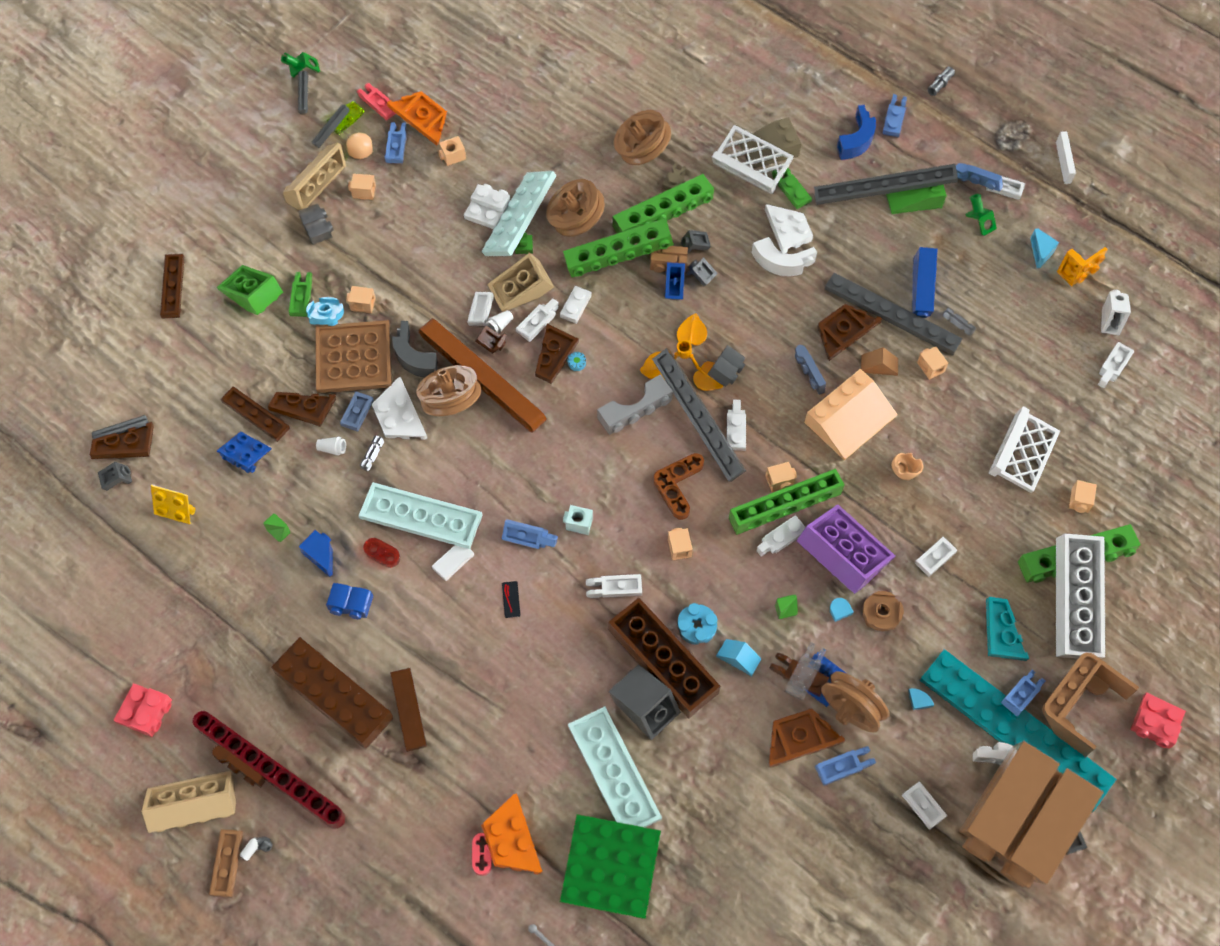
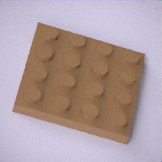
[316,320,392,393]

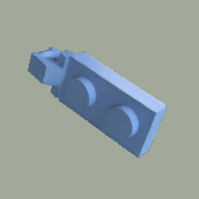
[502,519,558,549]

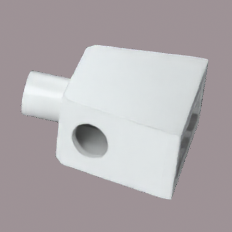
[1101,290,1131,335]

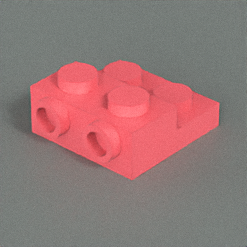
[113,683,172,737]
[1130,692,1186,749]

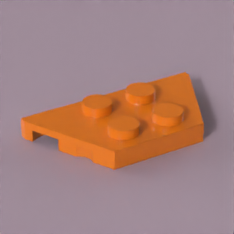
[387,91,447,146]
[481,793,542,875]

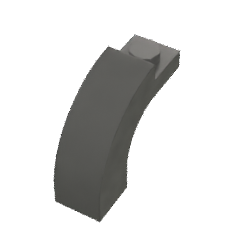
[392,321,438,378]

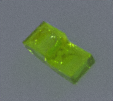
[327,100,364,135]

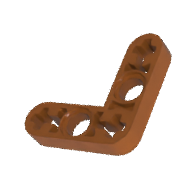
[654,453,704,520]

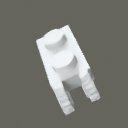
[586,574,642,598]

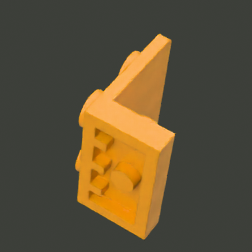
[1057,247,1108,287]

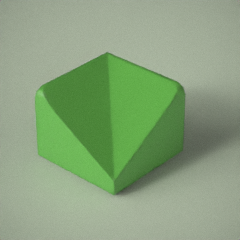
[263,513,290,542]
[775,594,798,619]

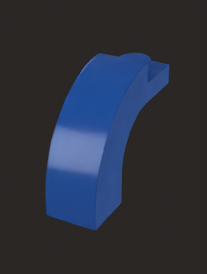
[837,105,876,160]

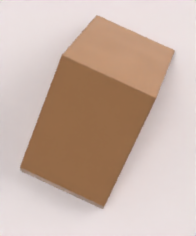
[861,347,898,376]

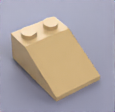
[487,253,554,312]

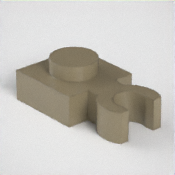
[662,163,686,190]

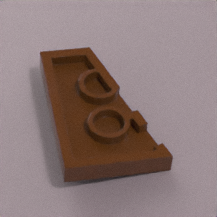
[535,324,579,384]
[268,392,336,427]
[90,422,154,459]

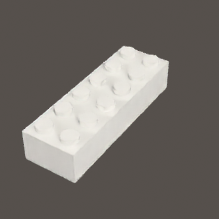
[1056,534,1105,659]

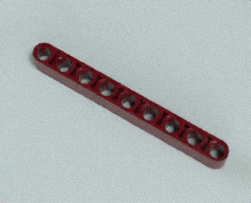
[192,711,345,829]

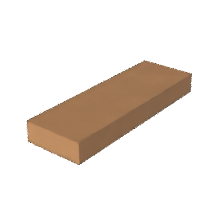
[209,829,243,898]

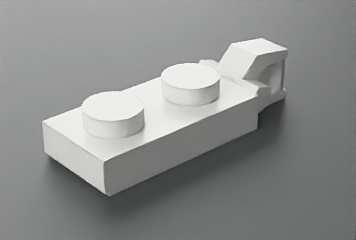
[516,298,559,342]
[1098,342,1134,388]
[726,400,746,451]
[756,515,806,556]

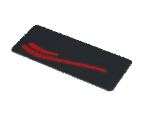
[502,581,521,618]

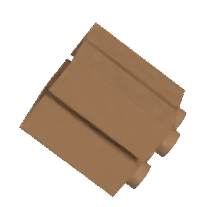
[959,741,1104,889]

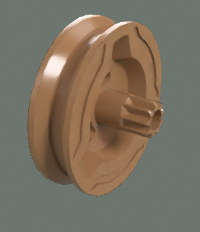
[614,110,671,165]
[546,179,605,237]
[416,365,481,416]
[821,671,889,733]

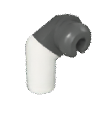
[240,836,273,861]

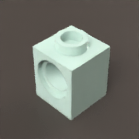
[563,505,593,535]

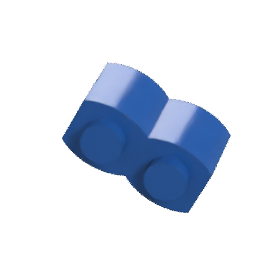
[326,583,373,620]

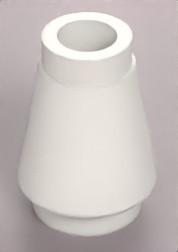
[486,310,513,333]
[316,437,346,456]

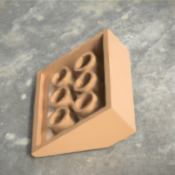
[805,369,897,461]

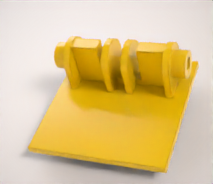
[151,485,195,524]

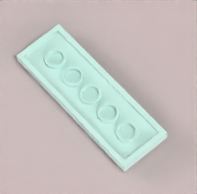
[481,171,556,256]
[359,482,483,549]
[568,707,662,827]

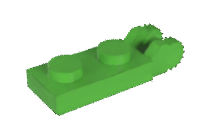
[772,168,812,209]
[289,272,312,317]

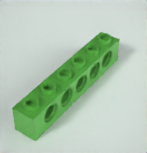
[612,174,714,234]
[563,218,674,277]
[728,469,844,535]
[1018,524,1141,583]

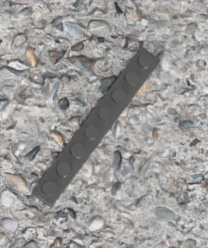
[814,164,958,205]
[825,273,963,355]
[652,348,746,482]

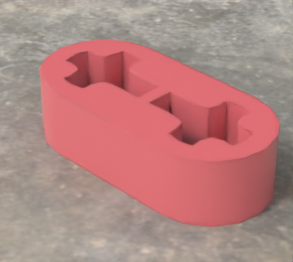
[472,833,492,876]

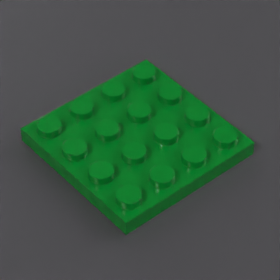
[560,814,661,919]

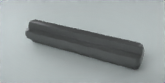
[298,71,308,114]
[312,104,350,148]
[92,415,149,439]

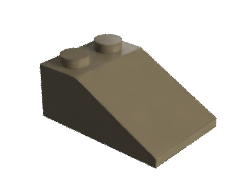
[740,117,802,169]

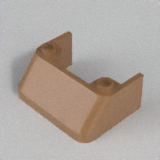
[1043,653,1139,757]

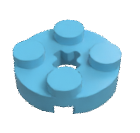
[306,297,344,326]
[677,603,717,645]

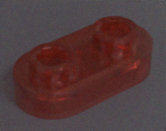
[363,538,400,568]

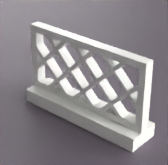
[712,125,794,194]
[989,406,1060,493]

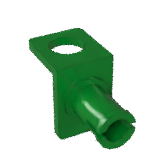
[281,52,320,78]
[965,194,997,236]

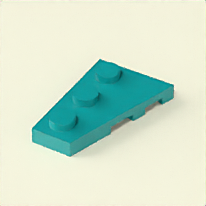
[986,597,1030,661]

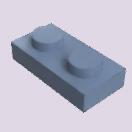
[340,392,374,432]

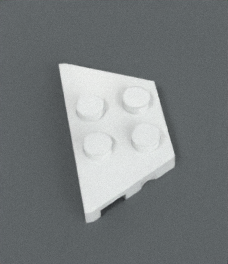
[765,205,813,253]
[372,377,427,439]

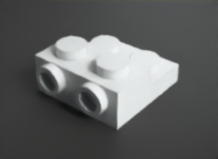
[464,184,510,229]

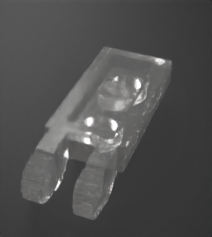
[784,642,827,701]

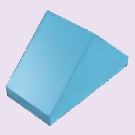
[1030,229,1059,268]
[716,639,761,677]

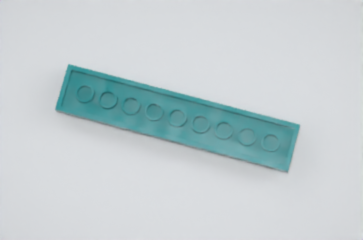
[919,649,1117,813]

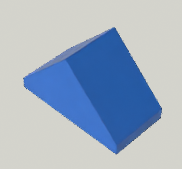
[665,262,685,299]

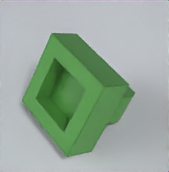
[515,233,533,254]

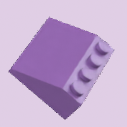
[797,505,895,594]

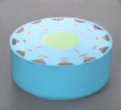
[568,352,586,371]

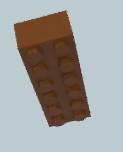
[608,597,721,719]
[271,637,394,750]

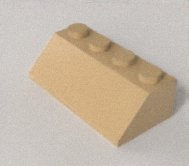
[283,143,346,210]
[142,771,236,833]

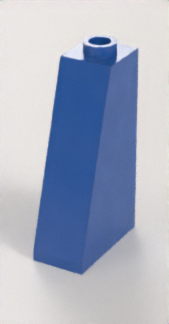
[912,247,938,318]

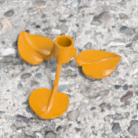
[640,313,724,391]

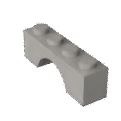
[597,374,673,435]

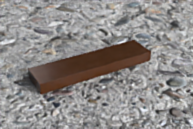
[160,254,185,319]
[220,386,290,442]
[390,668,427,752]

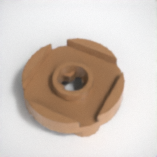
[862,591,904,631]

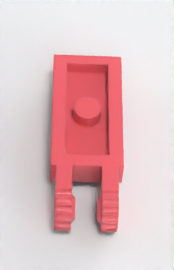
[357,83,396,121]

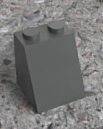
[609,664,681,740]

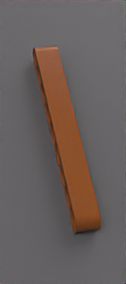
[418,318,547,433]

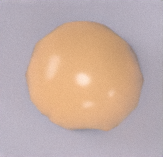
[346,132,373,159]
[891,453,923,480]

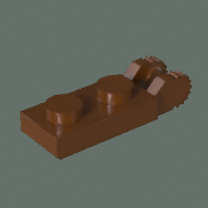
[769,653,829,697]
[212,745,265,788]

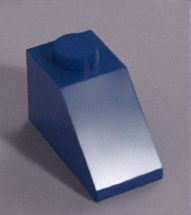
[299,530,333,577]

